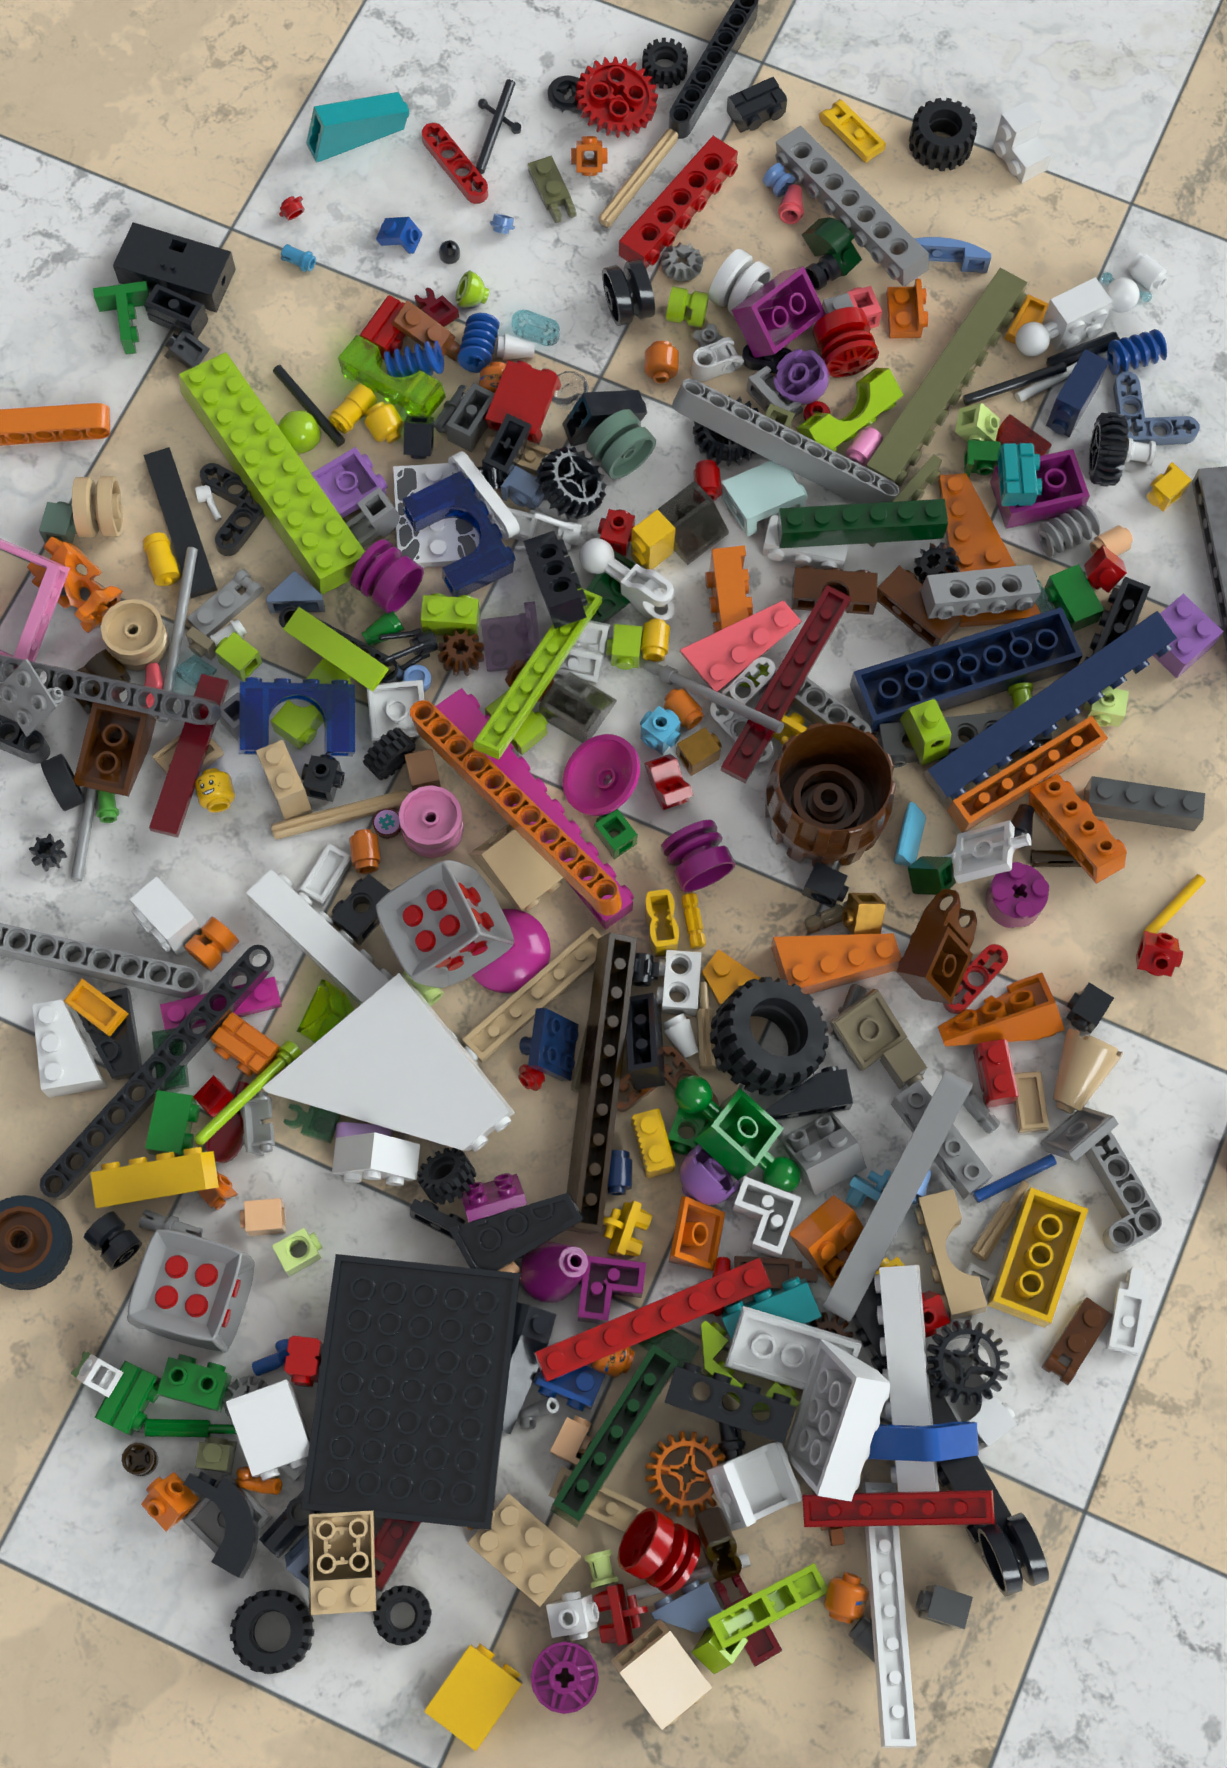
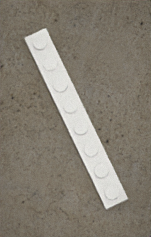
[862,1482,917,1748]

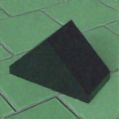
[483,413,532,474]

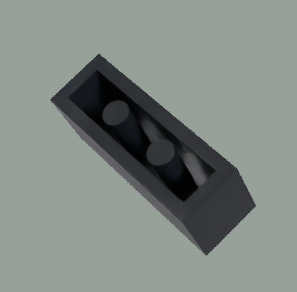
[626,993,665,1090]

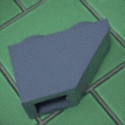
[651,1580,722,1633]

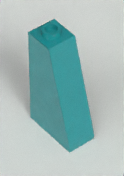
[306,92,409,162]

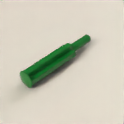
[144,1418,237,1438]

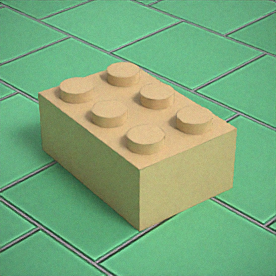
[467,1493,581,1608]

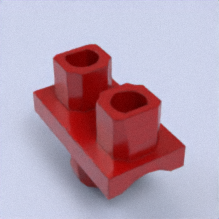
[593,1584,648,1646]

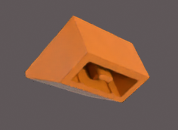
[789,1195,864,1288]

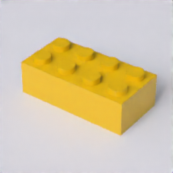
[987,1187,1089,1328]

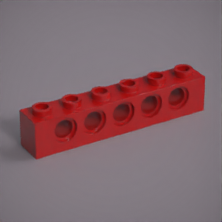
[619,135,738,269]

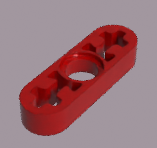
[943,944,1008,1014]

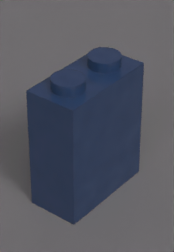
[1046,349,1109,438]

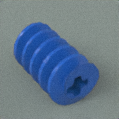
[458,313,500,373]
[1107,329,1167,375]
[384,340,444,384]

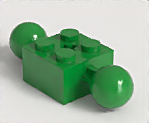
[674,1075,801,1193]

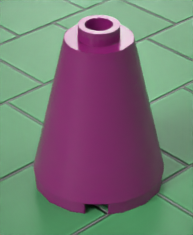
[520,1242,588,1303]

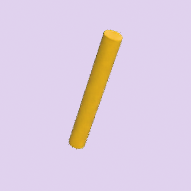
[1141,874,1206,935]

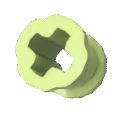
[584,1549,619,1589]

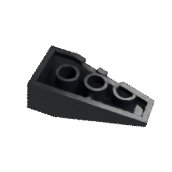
[503,1302,557,1435]

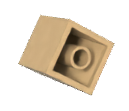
[469,823,563,911]

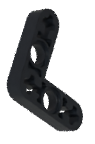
[200,463,265,556]

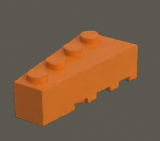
[705,545,753,634]
[771,933,902,995]

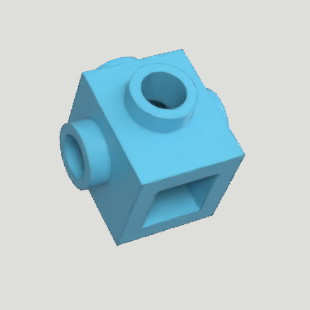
[640,706,681,755]

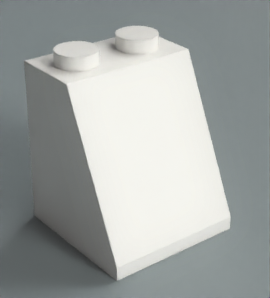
[226,1379,310,1481]

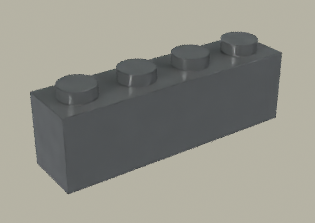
[1083,776,1205,831]

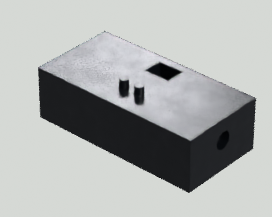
[113,222,236,313]

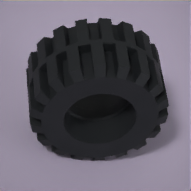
[909,98,977,171]
[230,1589,315,1674]

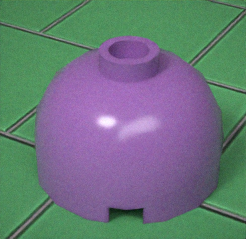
[774,349,829,405]
[679,1145,739,1205]

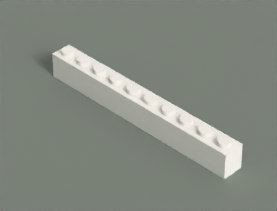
[246,869,479,1067]

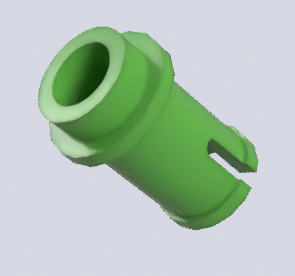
[96,790,119,823]

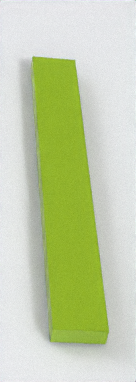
[473,588,602,760]

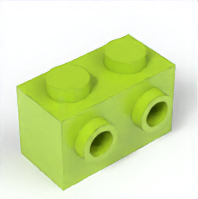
[421,593,480,636]

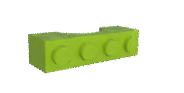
[796,368,904,452]

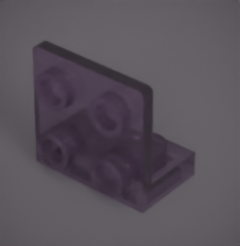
[481,601,540,672]

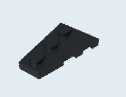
[77,987,142,1080]

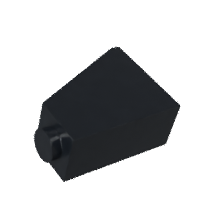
[562,390,648,446]

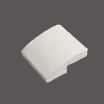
[556,620,610,682]

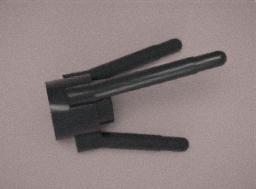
[379,628,438,678]

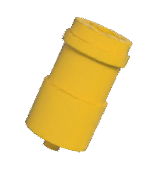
[329,384,378,434]
[142,532,181,586]

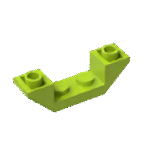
[700,1320,800,1413]

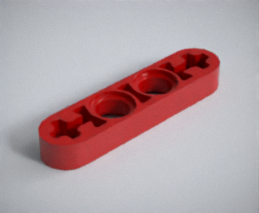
[422,123,488,204]

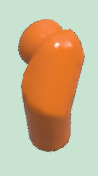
[235,1466,282,1495]

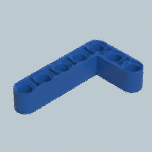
[868,1422,979,1462]

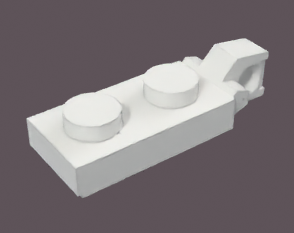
[1106,1268,1149,1356]

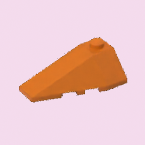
[938,972,1065,1046]

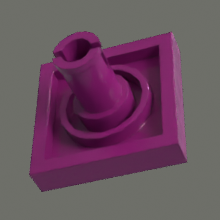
[462,1173,527,1222]

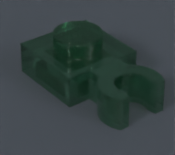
[283,1104,341,1144]

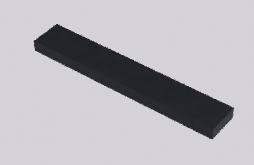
[144,447,218,598]

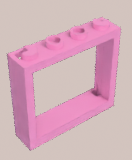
[0,538,70,669]

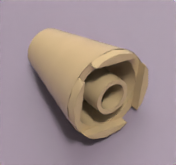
[1053,1028,1123,1114]

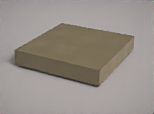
[829,989,907,1071]

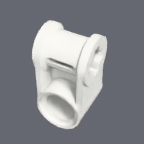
[691,337,744,382]

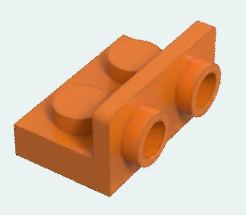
[886,279,928,338]

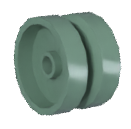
[586,409,656,479]

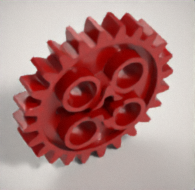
[575,56,658,138]

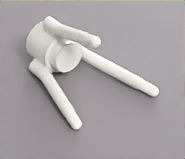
[515,509,582,551]

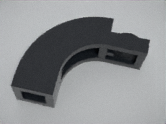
[183,1471,259,1578]

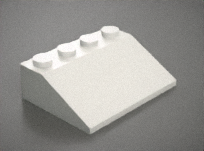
[785,1339,890,1501]

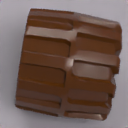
[765,721,896,868]

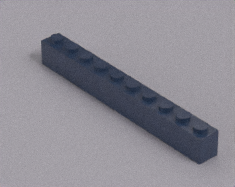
[923,611,1177,801]

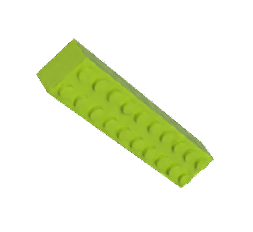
[179,352,365,595]

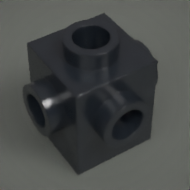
[301,754,345,802]

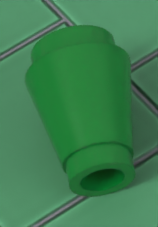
[362,611,405,646]

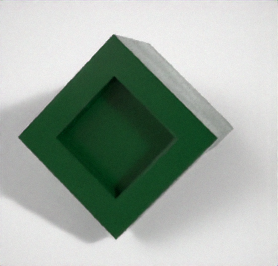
[908,856,956,895]

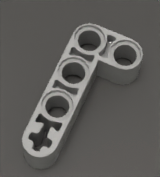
[786,677,871,733]
[1085,1131,1162,1253]

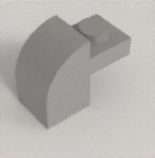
[346,487,400,547]

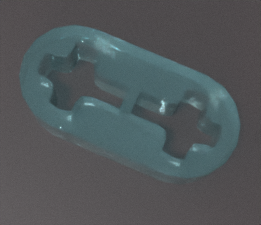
[512,310,560,346]

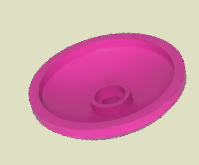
[563,734,640,816]
[472,909,551,993]

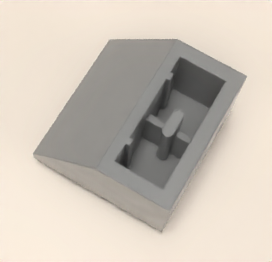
[780,1111,867,1196]

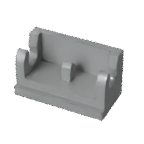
[746,366,803,419]

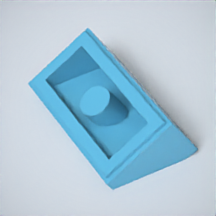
[893,802,926,867]

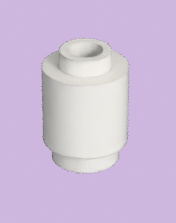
[1127,252,1168,291]

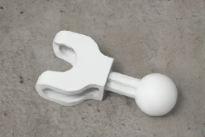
[579,538,675,624]

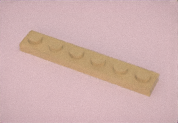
[462,926,602,1063]

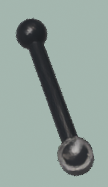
[478,98,521,134]

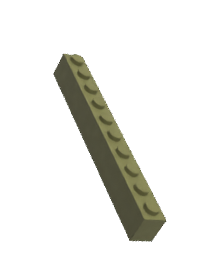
[866,268,1028,487]

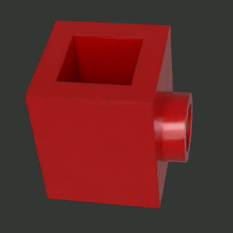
[1084,545,1127,593]

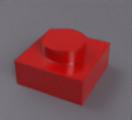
[193,1075,234,1117]

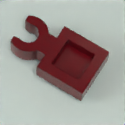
[414,287,459,327]

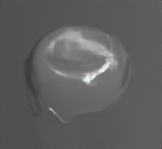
[551,371,589,410]

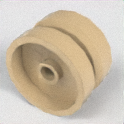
[72,476,123,538]
[101,599,169,671]

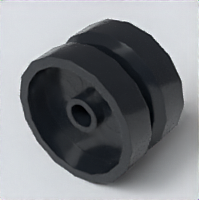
[602,258,655,326]
[978,1512,1049,1597]

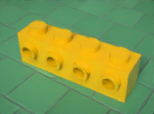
[90,1147,219,1208]

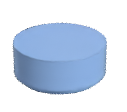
[403,665,431,692]

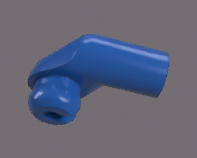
[252,1339,290,1376]

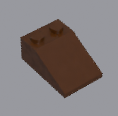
[73,702,156,797]

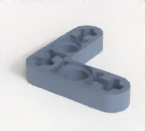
[1113,371,1200,445]

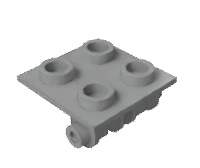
[0,659,63,737]

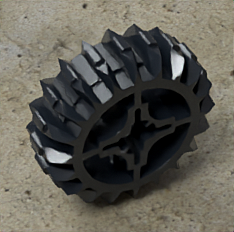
[693,395,759,467]
[1089,412,1129,487]
[535,446,607,520]
[926,1320,1010,1406]

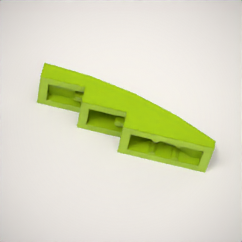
[283,607,389,692]
[707,1563,828,1650]

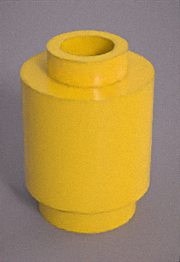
[640,618,670,662]

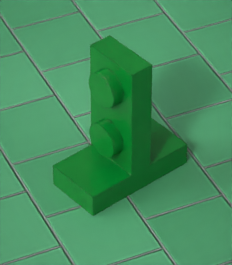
[93,281,150,355]

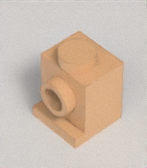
[550,1415,592,1466]

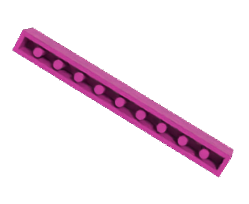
[435,688,634,930]

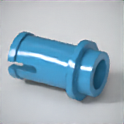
[281,244,316,272]

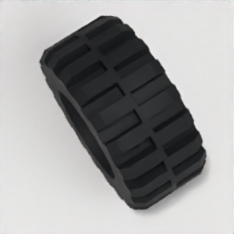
[710,977,829,1096]

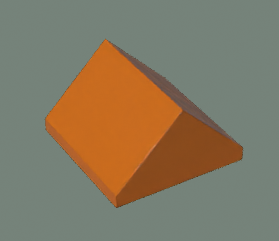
[668,1196,726,1271]

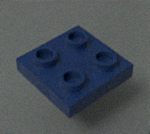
[519,1008,579,1081]

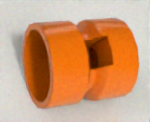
[183,916,240,972]

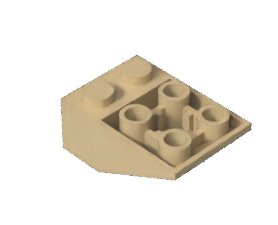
[308,1511,376,1615]

